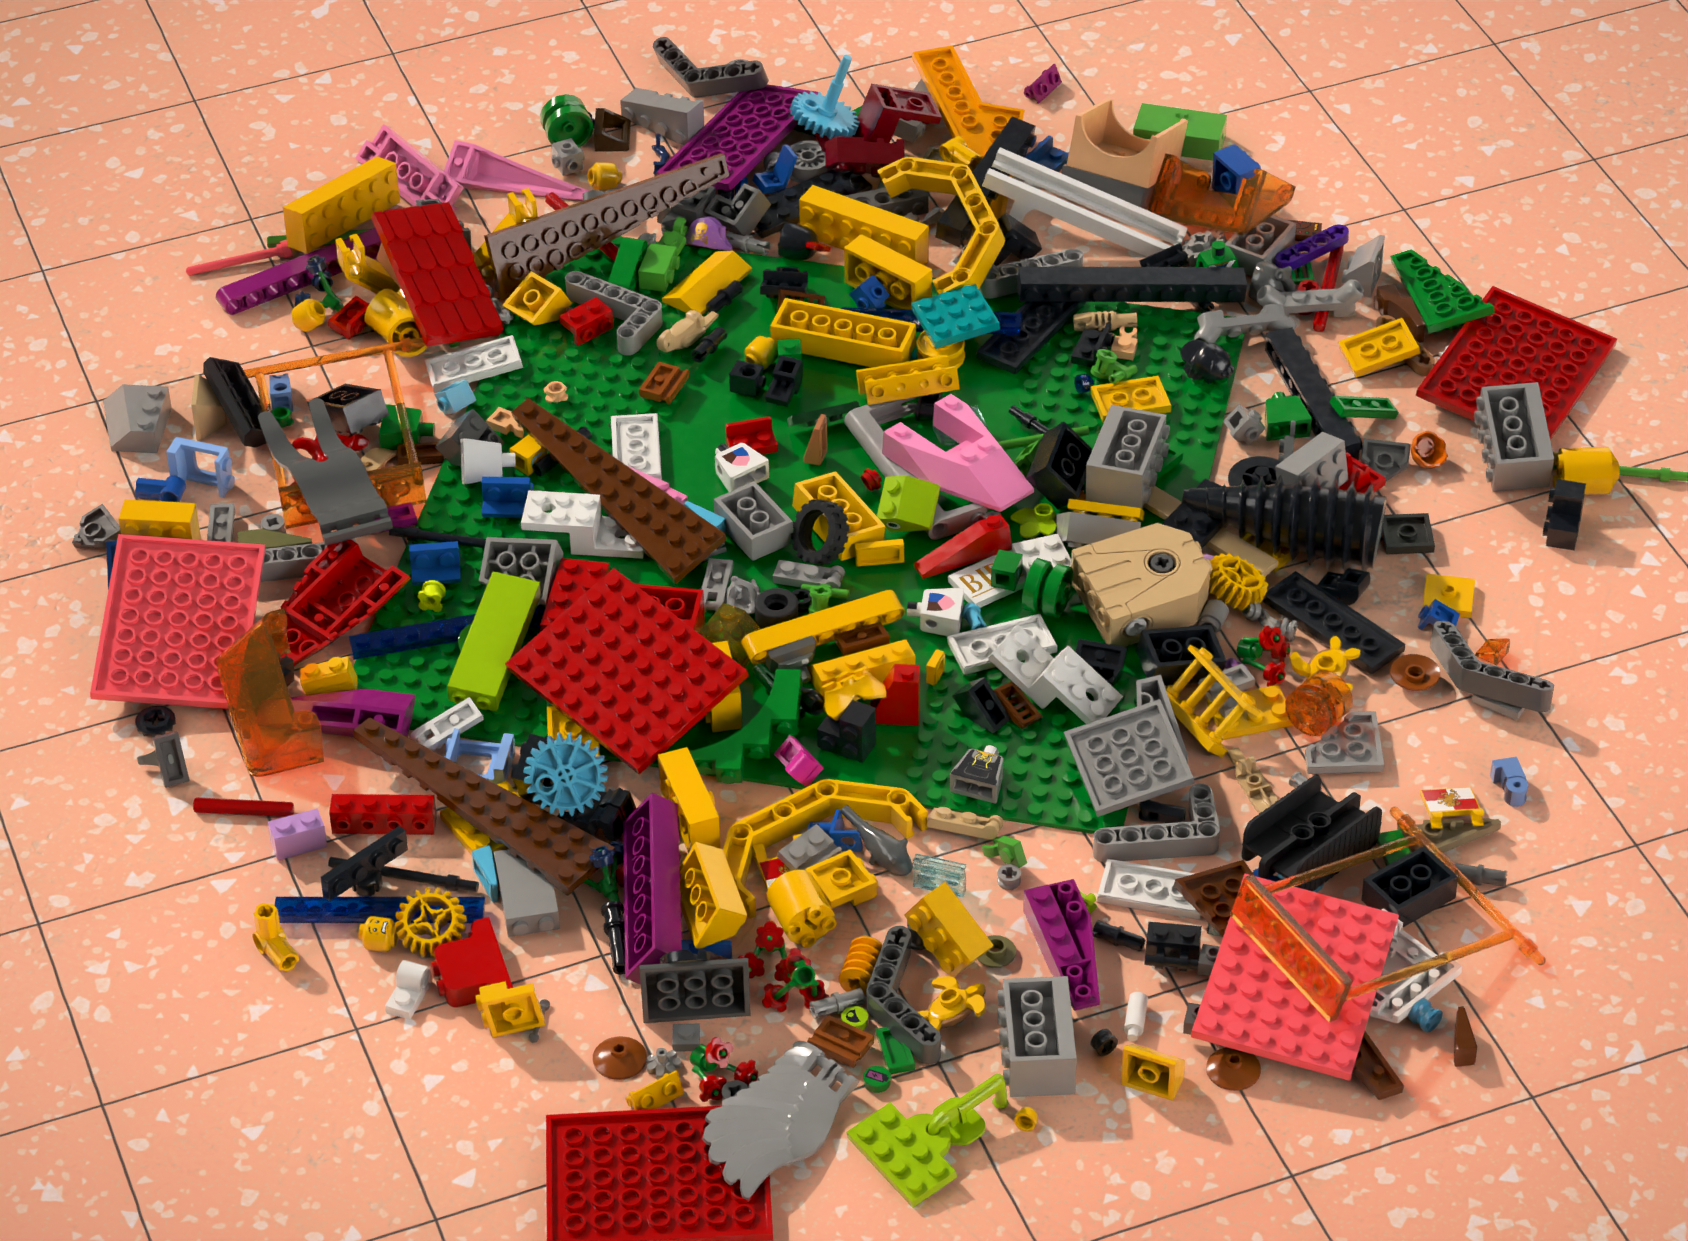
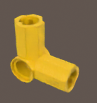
[939,136,982,172]
[252,903,299,972]

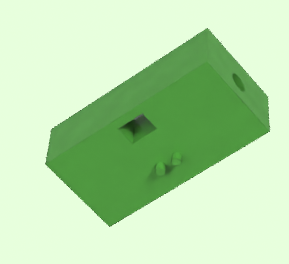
[1133,103,1227,161]

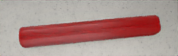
[193,797,294,817]

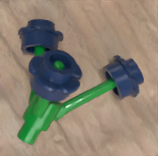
[295,255,344,312]
[584,841,624,902]

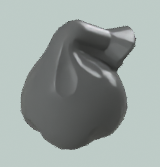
[1248,261,1296,301]

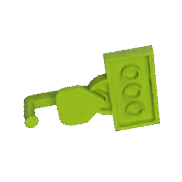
[846,1074,1008,1208]

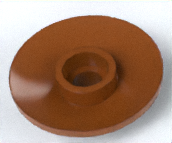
[1390,654,1440,691]
[593,1036,647,1080]
[1206,1047,1261,1091]

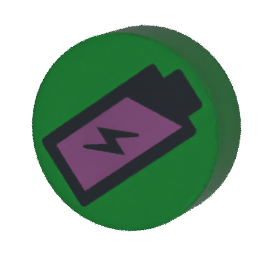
[863,1066,891,1093]

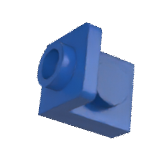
[1418,599,1460,630]

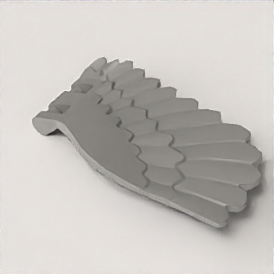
[702,1041,859,1200]

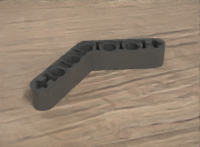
[653,37,769,98]
[1430,621,1554,712]
[866,926,941,1064]

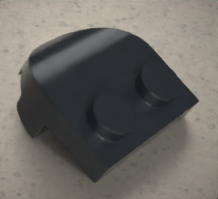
[760,267,808,300]
[1075,639,1128,686]

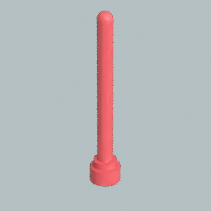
[186,240,293,275]

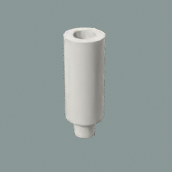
[1124,992,1148,1042]

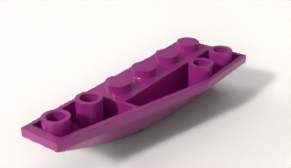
[260,689,416,737]
[1023,879,1100,1011]

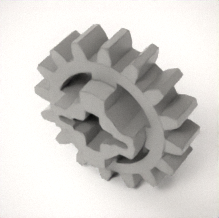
[1182,229,1227,267]

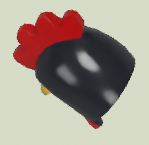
[778,223,831,260]

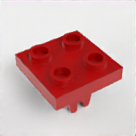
[1338,453,1386,493]

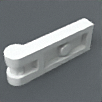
[410,697,484,751]

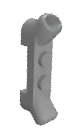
[1257,279,1364,317]
[1194,304,1297,343]

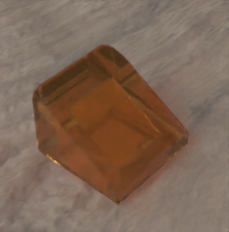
[1475,638,1510,665]

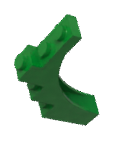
[666,669,803,784]

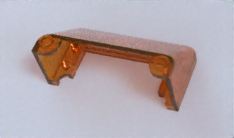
[1148,154,1296,235]
[216,608,324,777]

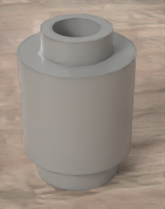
[1198,599,1229,634]

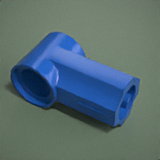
[135,476,186,502]

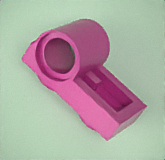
[774,735,824,787]

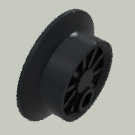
[1228,456,1282,487]

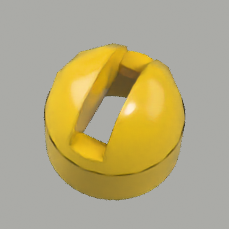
[1014,1107,1038,1131]

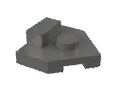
[1361,438,1411,481]
[72,504,121,548]

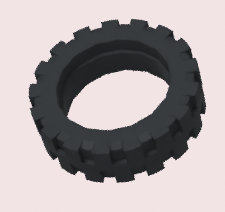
[791,499,849,565]

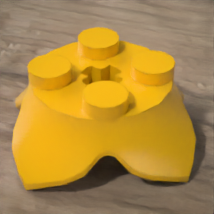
[821,666,886,720]

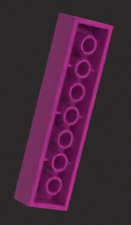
[623,793,683,985]

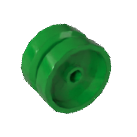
[540,94,593,148]
[1022,558,1073,619]

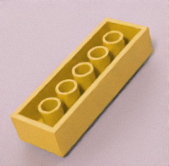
[283,156,400,254]
[799,185,929,266]
[770,298,916,368]

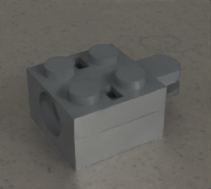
[657,186,716,234]

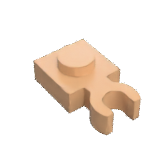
[1111,326,1138,360]
[486,407,524,438]

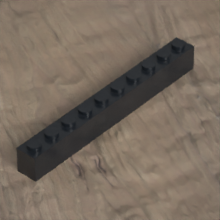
[1017,267,1247,302]

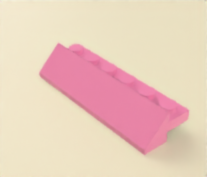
[355,124,464,211]

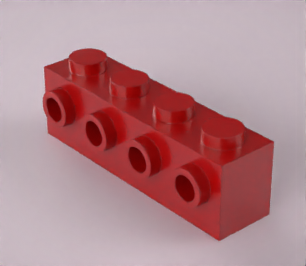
[329,794,437,835]

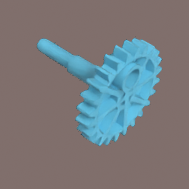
[790,55,860,139]
[523,732,608,816]

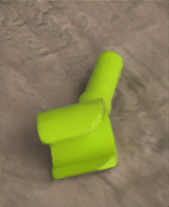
[1079,890,1097,914]

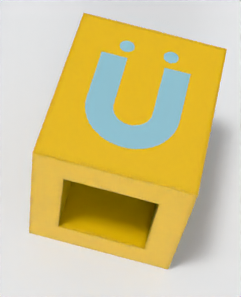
[510,435,547,476]

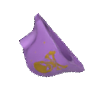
[684,216,733,251]

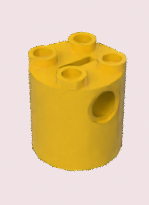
[1553,447,1620,495]
[767,870,837,947]

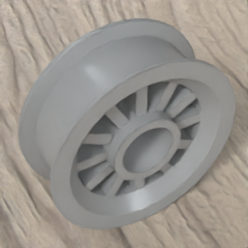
[789,141,833,183]

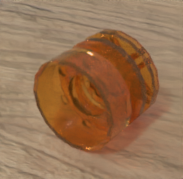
[1285,670,1353,737]

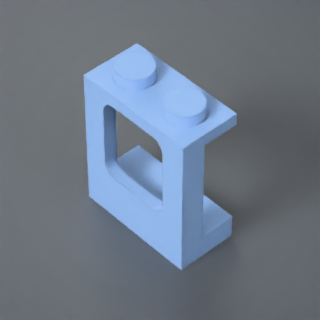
[166,437,235,498]
[444,728,515,784]

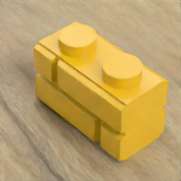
[300,656,358,695]

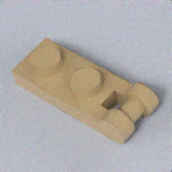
[927,807,1003,840]

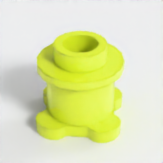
[418,580,446,612]

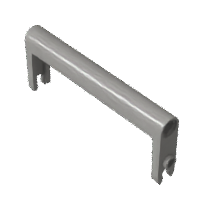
[844,397,1002,540]

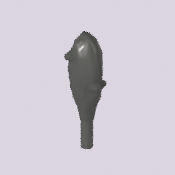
[841,805,914,876]

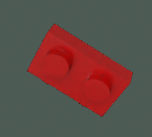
[328,296,370,340]
[559,297,614,346]

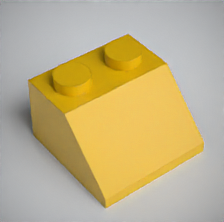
[502,271,572,326]
[1121,1044,1185,1101]

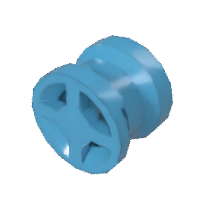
[1408,998,1443,1033]

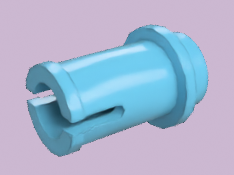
[962,603,987,630]

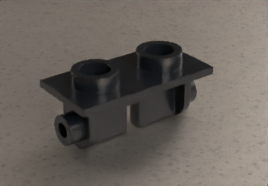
[1139,243,1188,267]

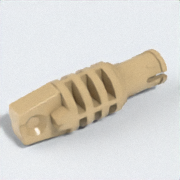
[1073,311,1137,331]

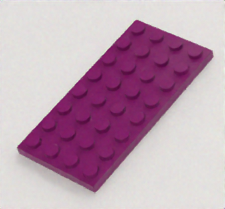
[657,84,818,191]

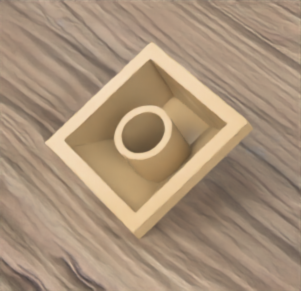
[191,375,227,441]

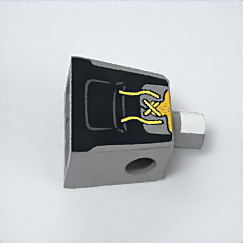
[950,745,1004,804]

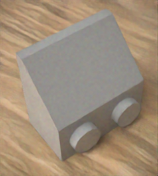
[1342,235,1385,298]

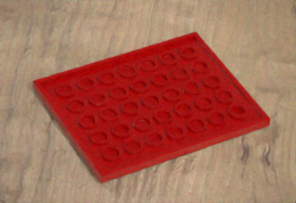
[1416,286,1617,441]
[505,568,749,775]
[546,1106,773,1241]

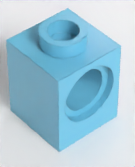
[434,380,476,415]

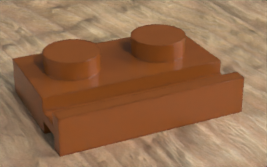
[639,362,689,405]
[807,1015,874,1068]

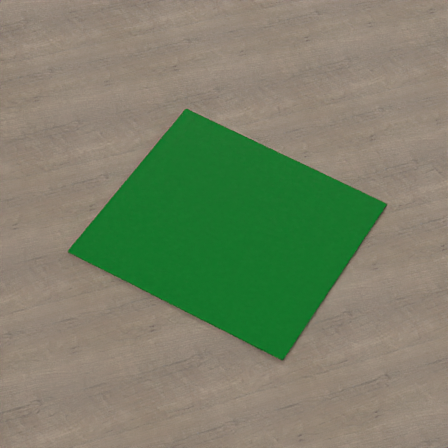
[353,236,1245,834]

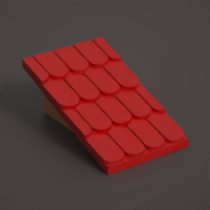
[371,202,504,347]

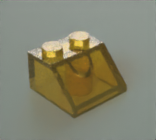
[699,603,761,668]

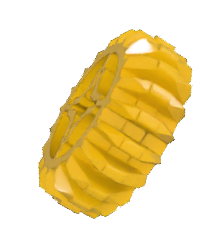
[1210,553,1268,611]
[395,887,467,958]

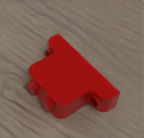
[430,917,513,1008]

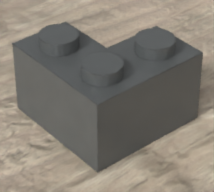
[704,183,771,236]

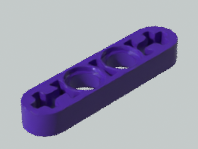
[1275,224,1349,270]

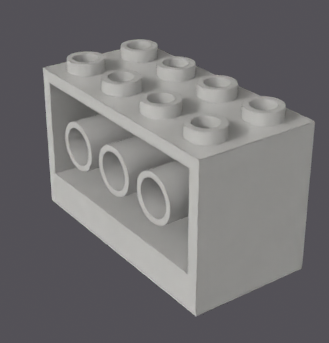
[1474,382,1554,492]
[1086,405,1170,509]
[997,976,1077,1097]

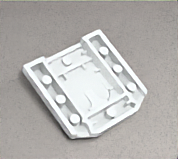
[1370,908,1463,1023]

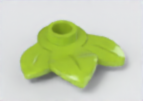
[1011,503,1057,538]

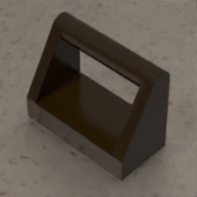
[594,108,631,152]

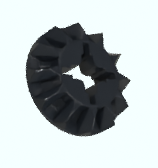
[135,706,176,737]

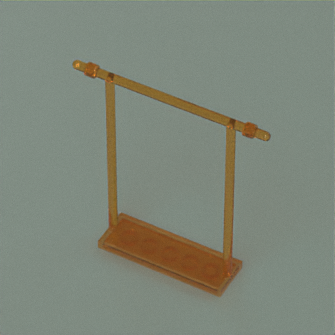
[242,338,427,529]
[1230,806,1546,1022]

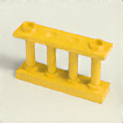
[856,355,960,405]
[1165,645,1260,758]

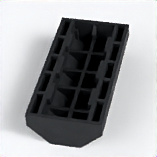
[203,357,267,448]

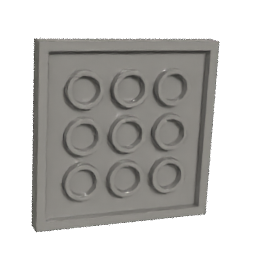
[1064,699,1195,817]

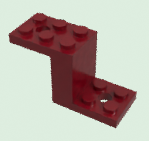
[815,83,942,152]

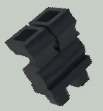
[557,788,637,842]

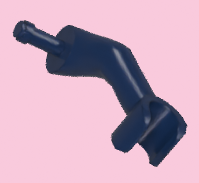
[651,133,670,174]

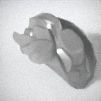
[725,576,760,615]

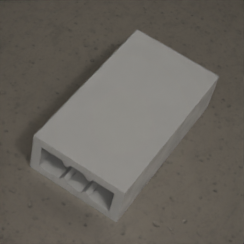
[494,849,560,937]

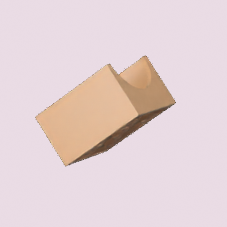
[1067,98,1188,188]

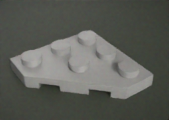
[1305,711,1384,774]

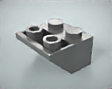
[435,409,505,467]

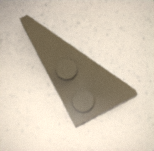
[1397,818,1501,856]

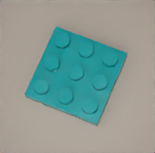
[911,284,1000,349]

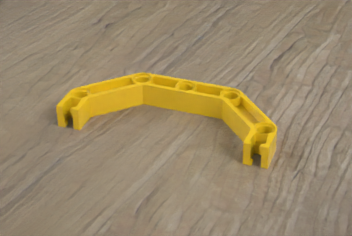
[877,157,1005,295]
[335,188,538,300]
[723,779,927,919]

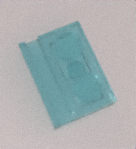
[913,854,966,897]

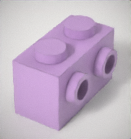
[268,808,327,861]

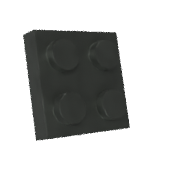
[1382,513,1435,554]

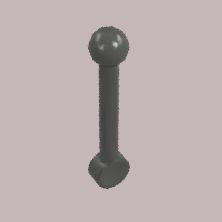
[529,999,550,1043]

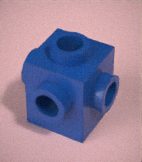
[849,274,890,314]

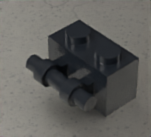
[1144,922,1202,972]

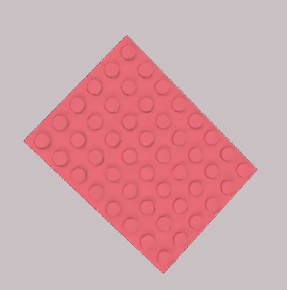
[90,534,265,710]
[1191,874,1399,1081]

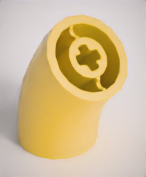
[365,288,427,357]

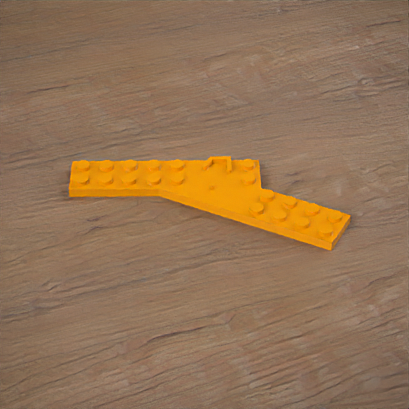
[912,45,1025,230]

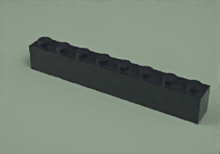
[935,116,1037,247]
[1265,327,1363,460]

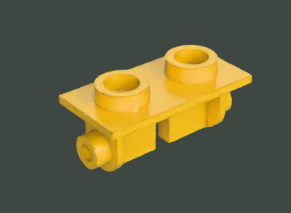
[625,1070,684,1110]

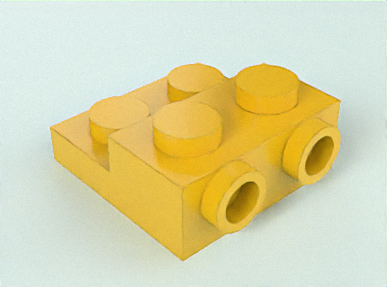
[805,850,879,908]
[476,981,545,1038]

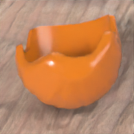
[1411,431,1448,469]

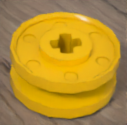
[916,331,965,369]

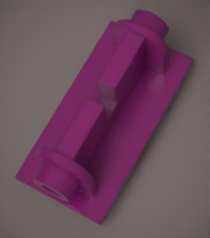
[1024,64,1062,104]

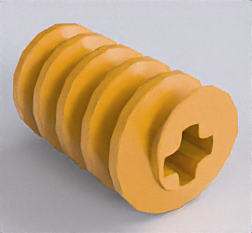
[839,936,882,994]

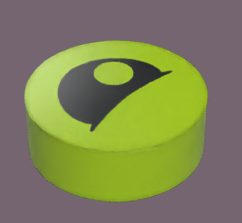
[841,1006,868,1030]

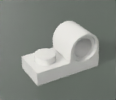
[385,960,433,1020]

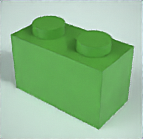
[638,243,680,292]

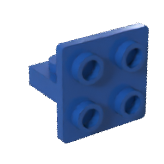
[481,477,534,518]
[409,541,461,586]

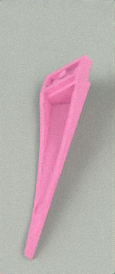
[444,140,589,201]

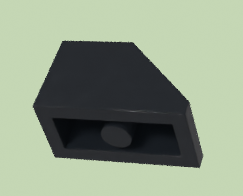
[952,677,1011,733]

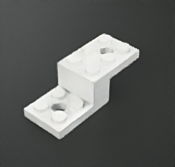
[521,491,644,559]
[988,624,1123,724]

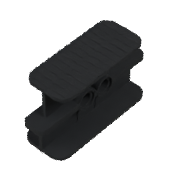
[1242,775,1382,891]

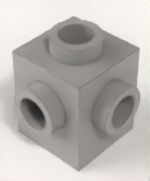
[551,138,584,175]
[1223,405,1266,445]

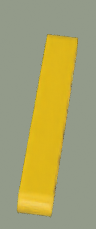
[741,590,905,665]

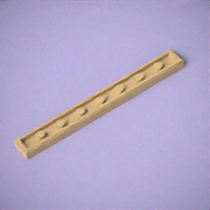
[1143,486,1278,577]

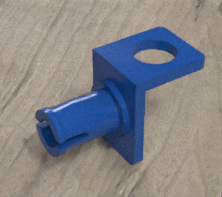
[808,809,863,851]

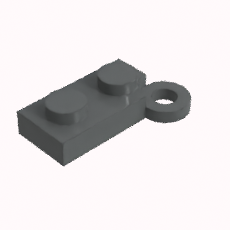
[1278,420,1296,461]

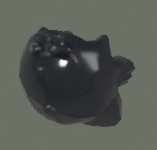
[1180,340,1235,384]

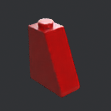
[870,664,920,726]

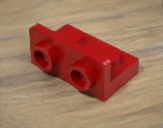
[725,416,778,455]

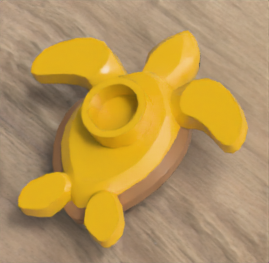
[1290,636,1360,699]
[918,976,986,1031]

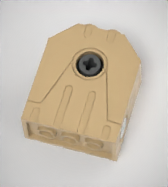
[1071,523,1212,647]

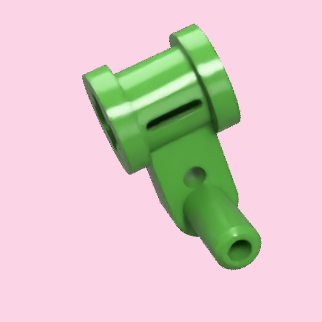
[1091,349,1138,384]
[801,584,850,614]

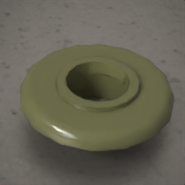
[978,935,1016,968]

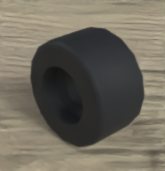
[755,588,798,629]

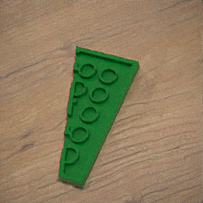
[1390,249,1495,333]

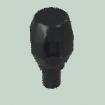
[801,686,824,715]

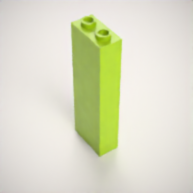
[448,571,541,711]

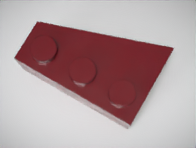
[825,136,905,178]

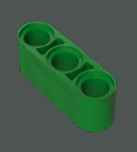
[608,237,647,291]

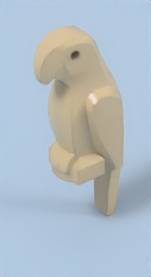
[657,310,719,352]

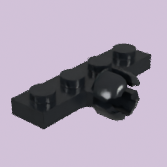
[321,826,408,901]

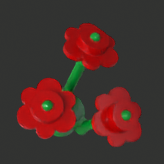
[737,921,791,984]

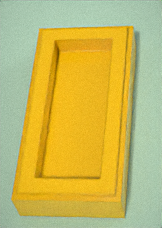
[855,539,904,567]

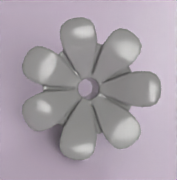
[646,1048,682,1079]

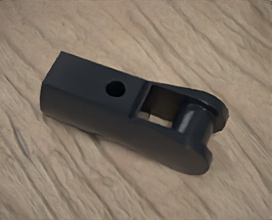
[1139,799,1186,823]

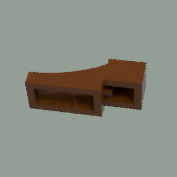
[1373,284,1425,343]

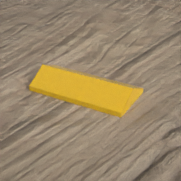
[662,251,752,315]

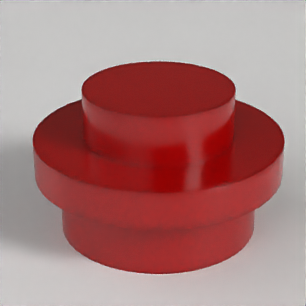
[861,468,882,491]

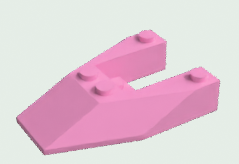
[882,394,1034,512]

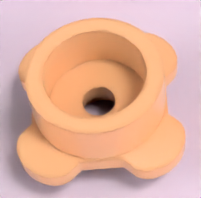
[544,381,568,403]

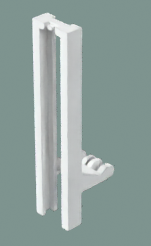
[982,148,1188,257]

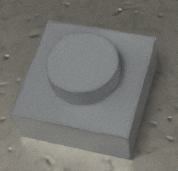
[672,1023,700,1051]

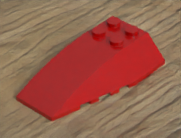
[260,539,410,666]

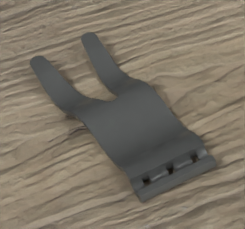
[258,398,393,546]

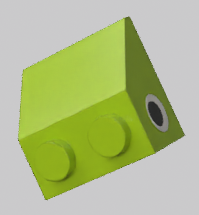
[877,475,940,532]

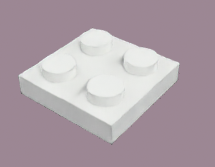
[1012,534,1071,578]

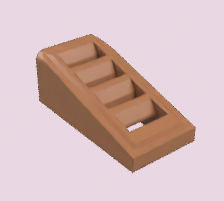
[804,414,827,465]

